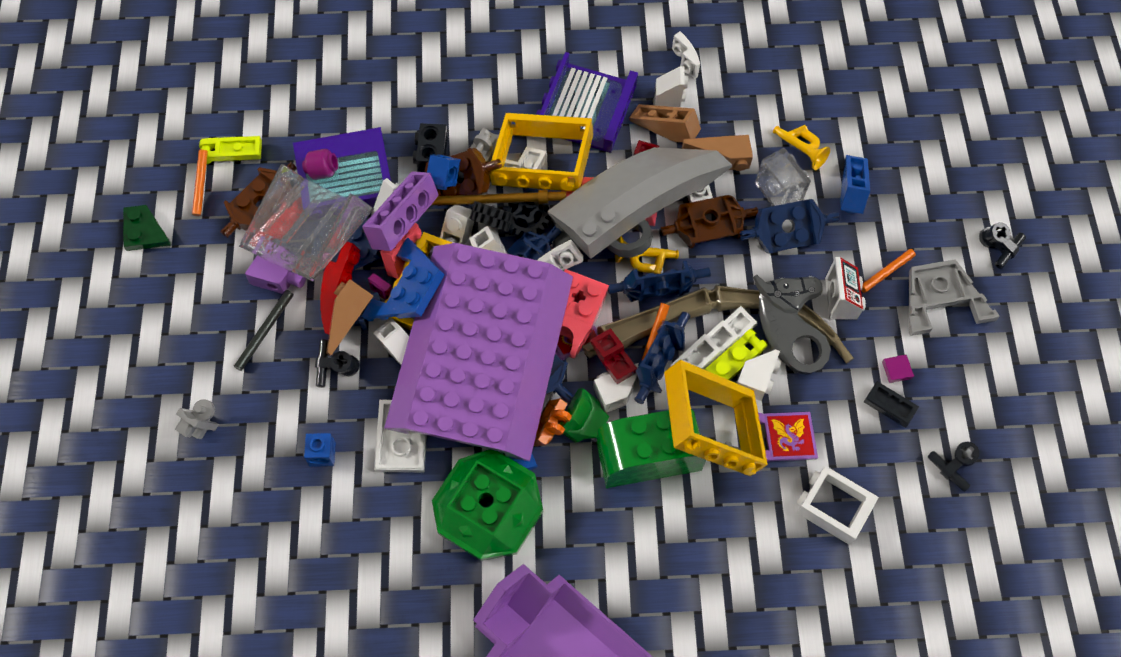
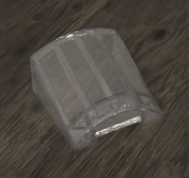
[239,164,374,282]

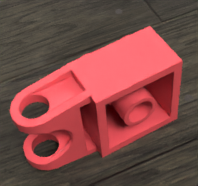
[560,269,609,359]

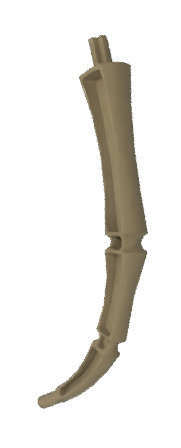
[582,285,854,364]

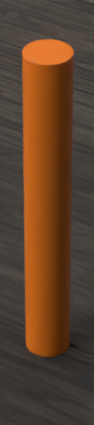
[192,149,208,216]
[861,249,916,293]
[641,303,670,361]

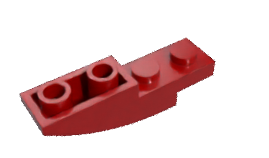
[320,241,360,335]

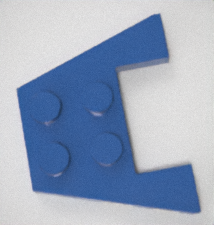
[361,238,445,322]

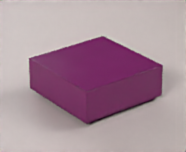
[368,273,392,300]
[882,354,914,383]

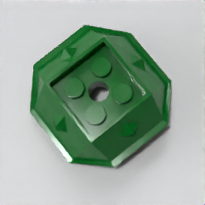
[432,449,543,561]

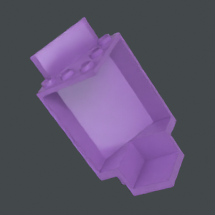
[473,564,653,657]

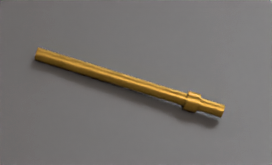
[431,190,566,206]

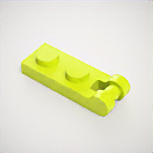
[199,136,262,164]
[705,329,768,380]

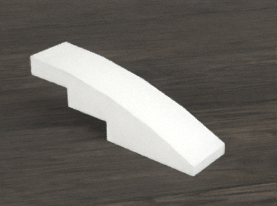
[670,306,757,370]

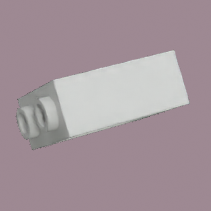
[797,466,879,545]

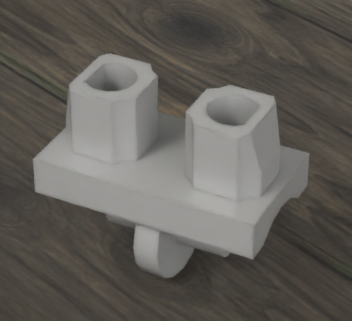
[470,128,499,162]
[175,399,219,439]

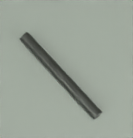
[234,290,294,371]

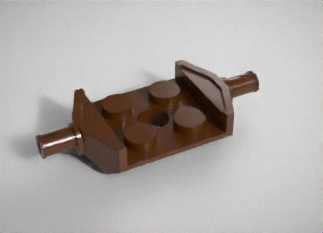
[425,148,502,206]
[221,162,297,238]
[660,195,758,248]

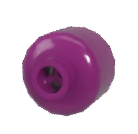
[302,149,338,180]

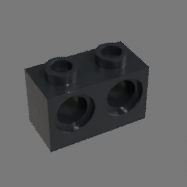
[413,123,448,172]

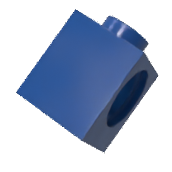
[427,155,461,190]
[304,433,336,467]

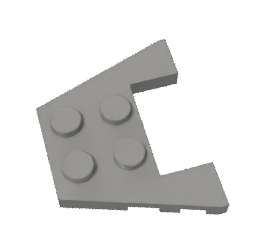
[909,259,999,336]

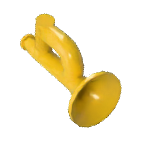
[773,125,830,170]
[615,236,679,274]

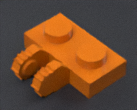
[534,398,572,446]

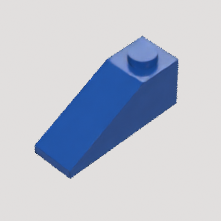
[840,155,870,214]

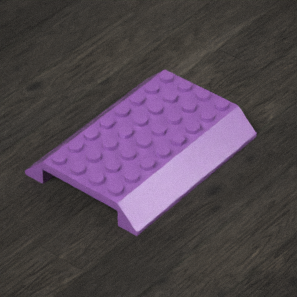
[384,243,573,462]

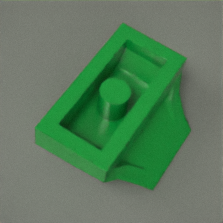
[559,388,609,442]

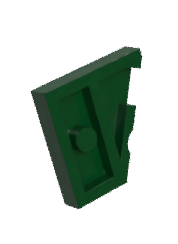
[123,205,171,251]

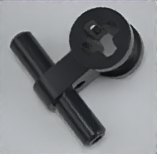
[979,222,1026,269]
[315,339,360,388]
[928,442,979,492]

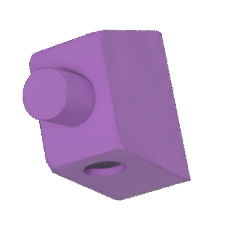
[245,239,306,294]

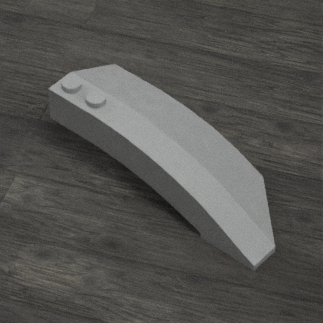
[548,147,732,259]

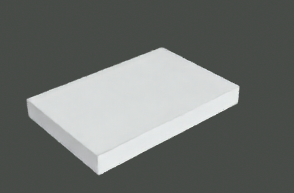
[374,400,427,473]

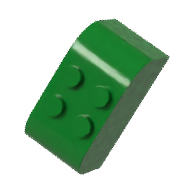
[596,409,706,488]

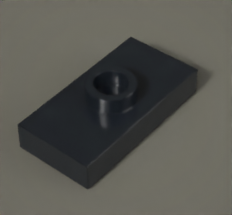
[864,381,919,428]

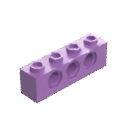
[362,172,439,251]

